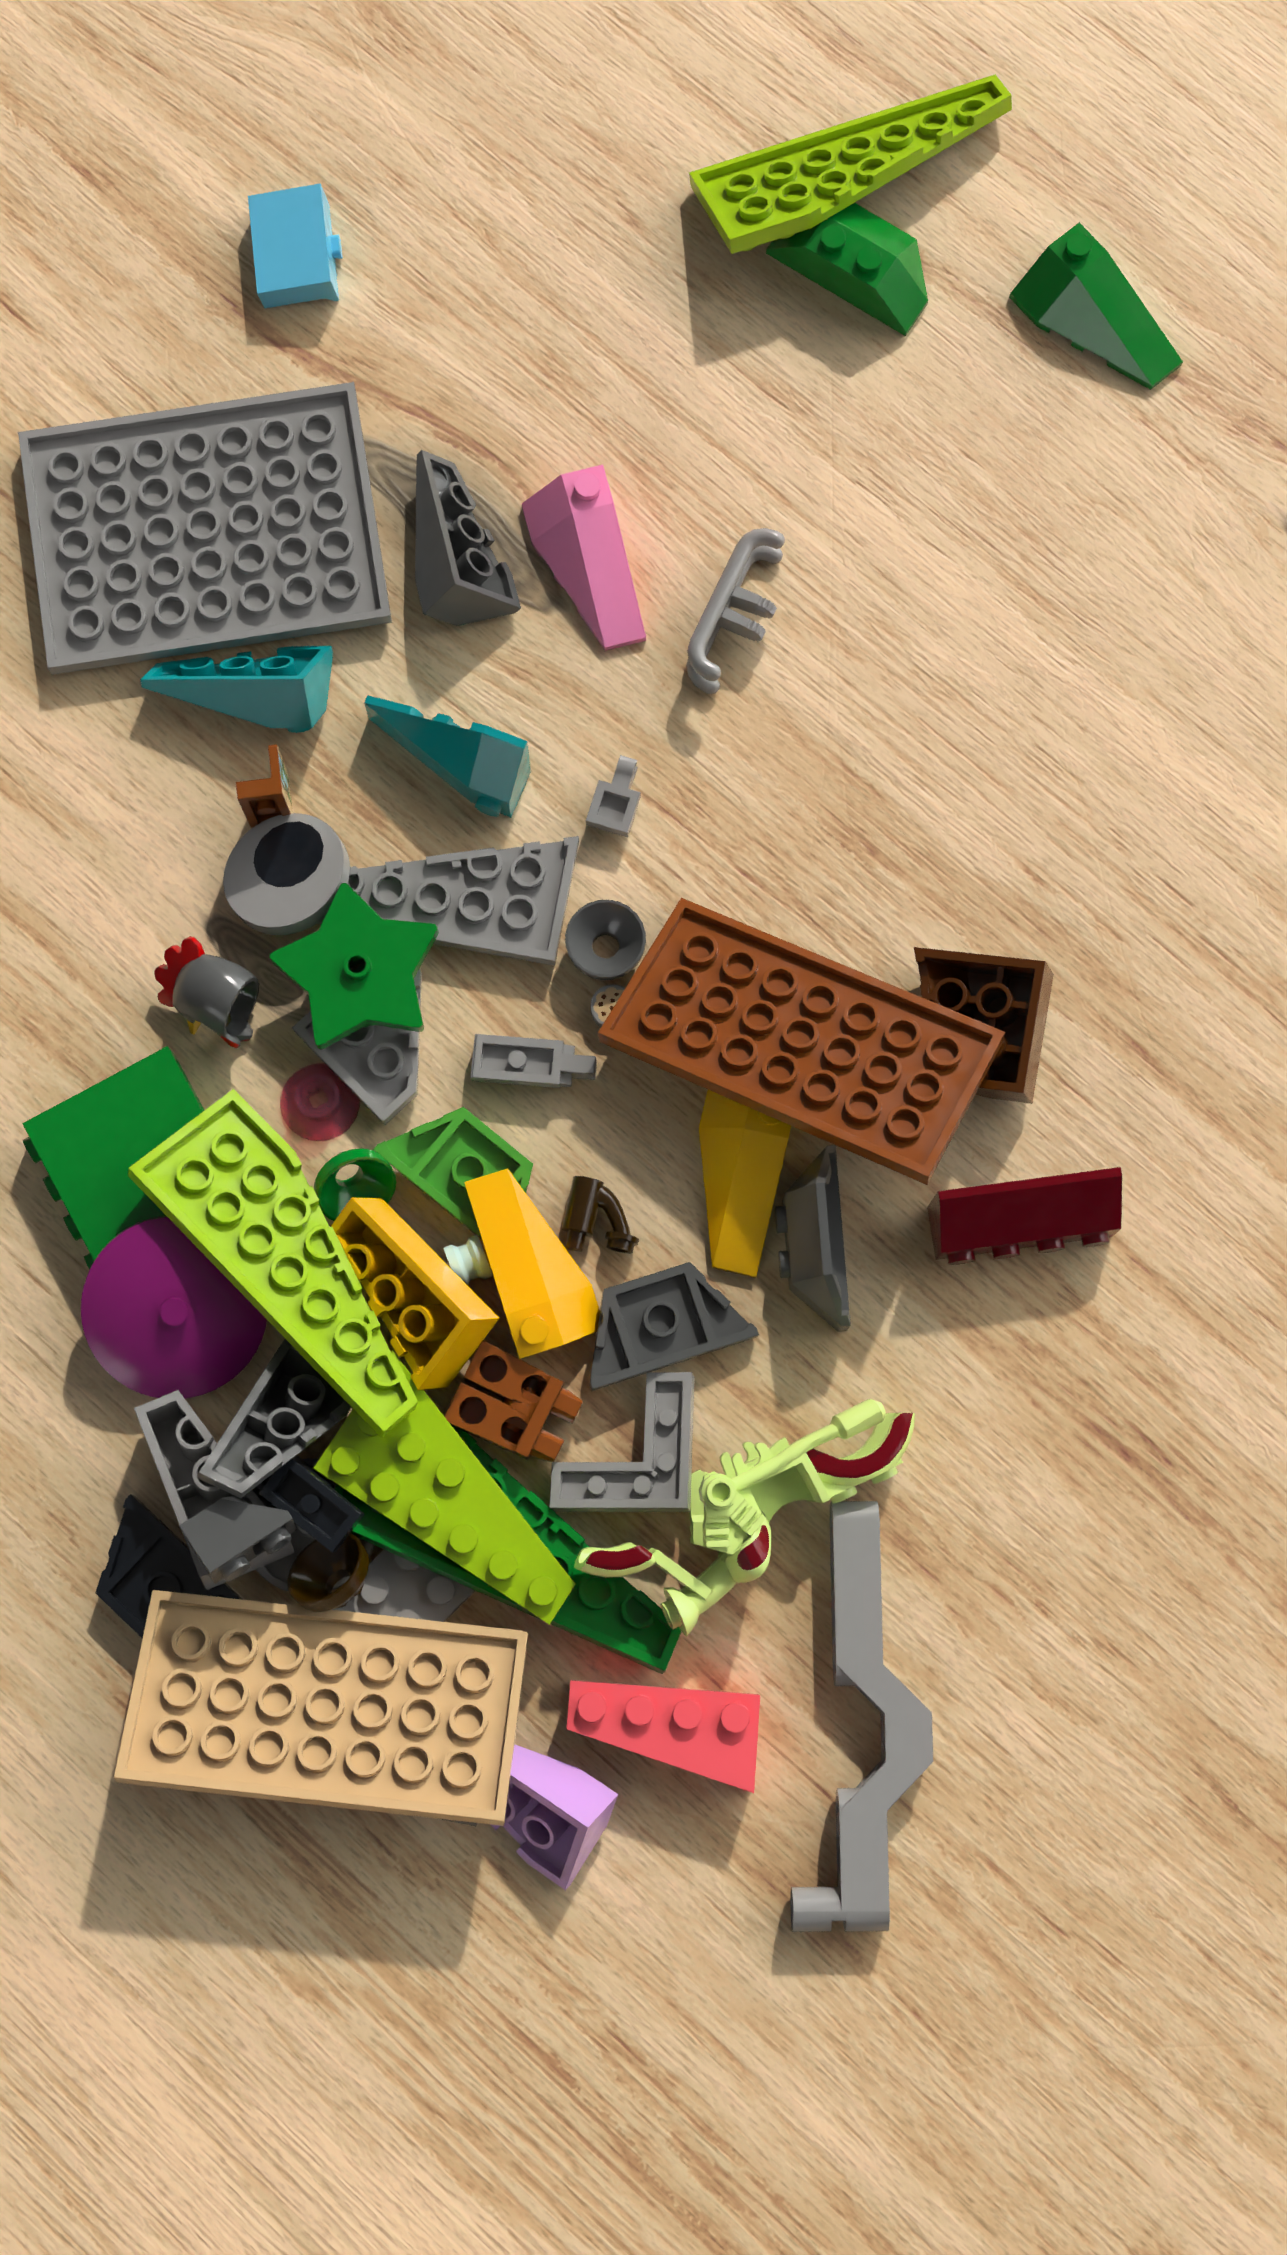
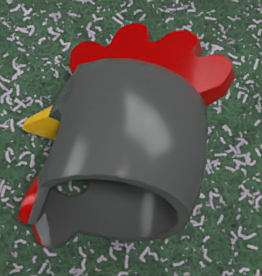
[154,936,260,1048]

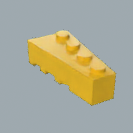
[331,1197,500,1390]

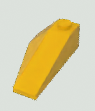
[698,1090,791,1278]
[464,1168,600,1359]

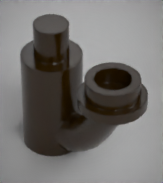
[562,1176,639,1254]

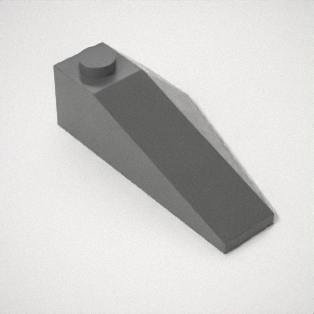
[415,450,521,626]

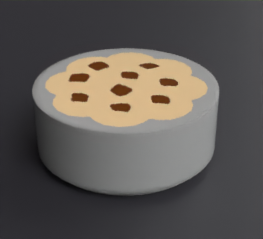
[591,984,625,1027]

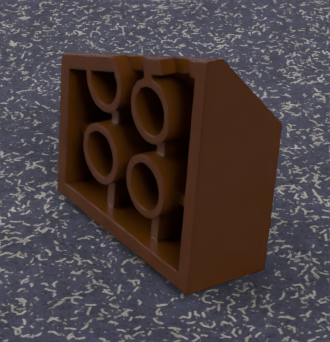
[914,947,1054,1104]

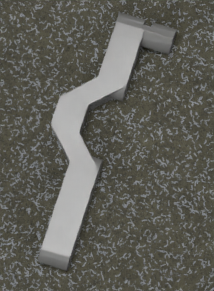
[790,1501,933,1932]

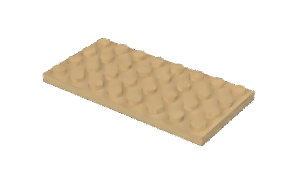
[114,1590,528,1826]

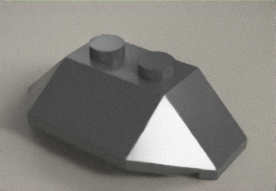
[775,1145,851,1332]

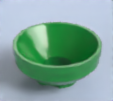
[314,1148,397,1221]

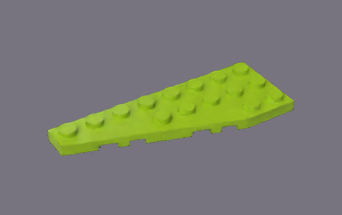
[689,74,1012,254]

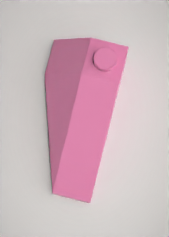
[522,465,646,651]

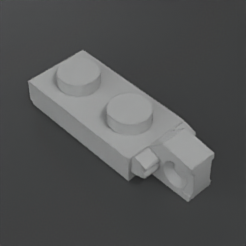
[470,1034,597,1088]

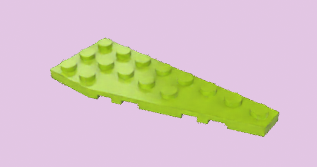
[128,1089,418,1438]

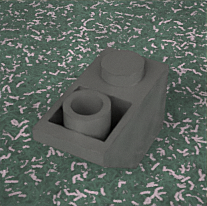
[179,1499,297,1584]

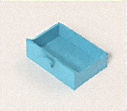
[248,183,343,309]

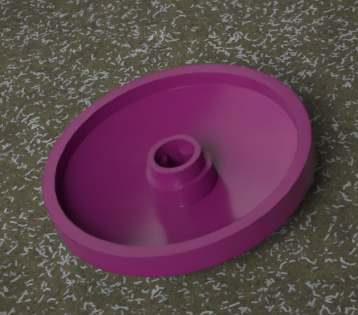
[81,1215,267,1399]

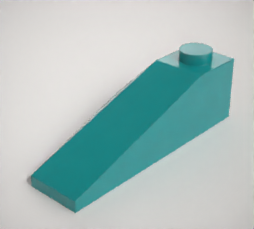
[364,695,531,818]

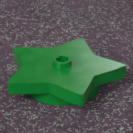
[269,883,439,1050]

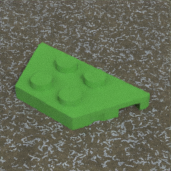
[373,1107,533,1240]

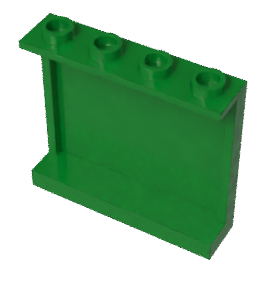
[22,1046,204,1270]

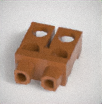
[444,1340,583,1462]

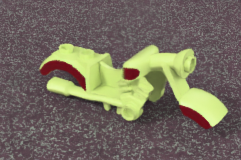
[574,1399,915,1637]

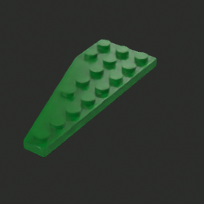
[334,1425,681,1674]

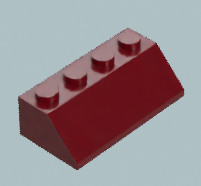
[927,1167,1122,1265]

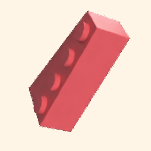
[567,1680,760,1793]

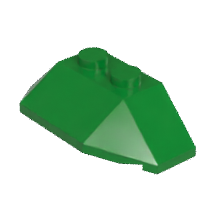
[766,203,928,336]

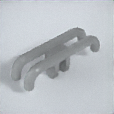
[686,528,785,694]

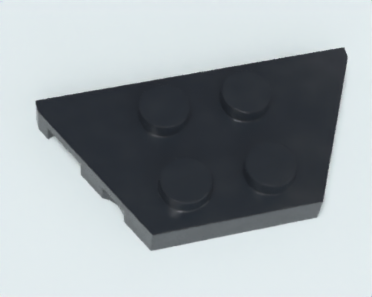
[95,1494,243,1638]

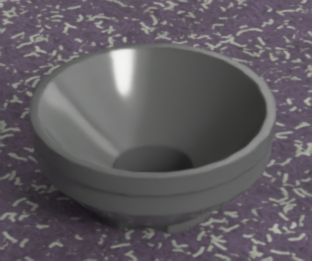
[565,900,646,980]

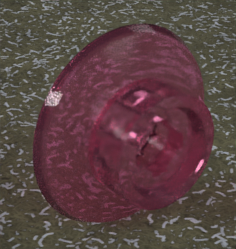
[280,1063,360,1141]

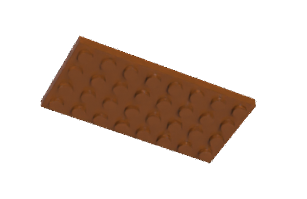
[598,898,1005,1185]

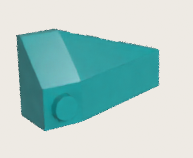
[140,646,333,733]

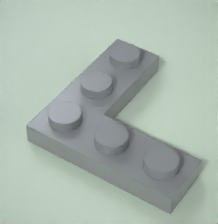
[550,1372,695,1512]

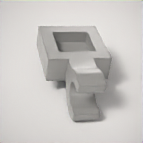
[586,755,641,837]

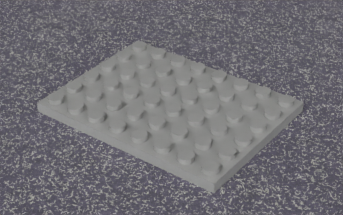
[18,382,392,675]

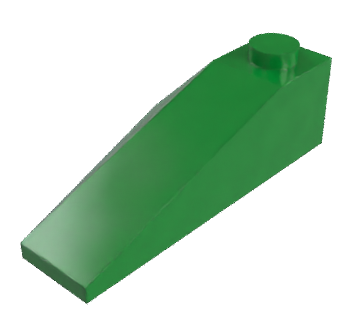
[1009,222,1183,390]

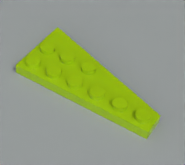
[313,1350,575,1625]

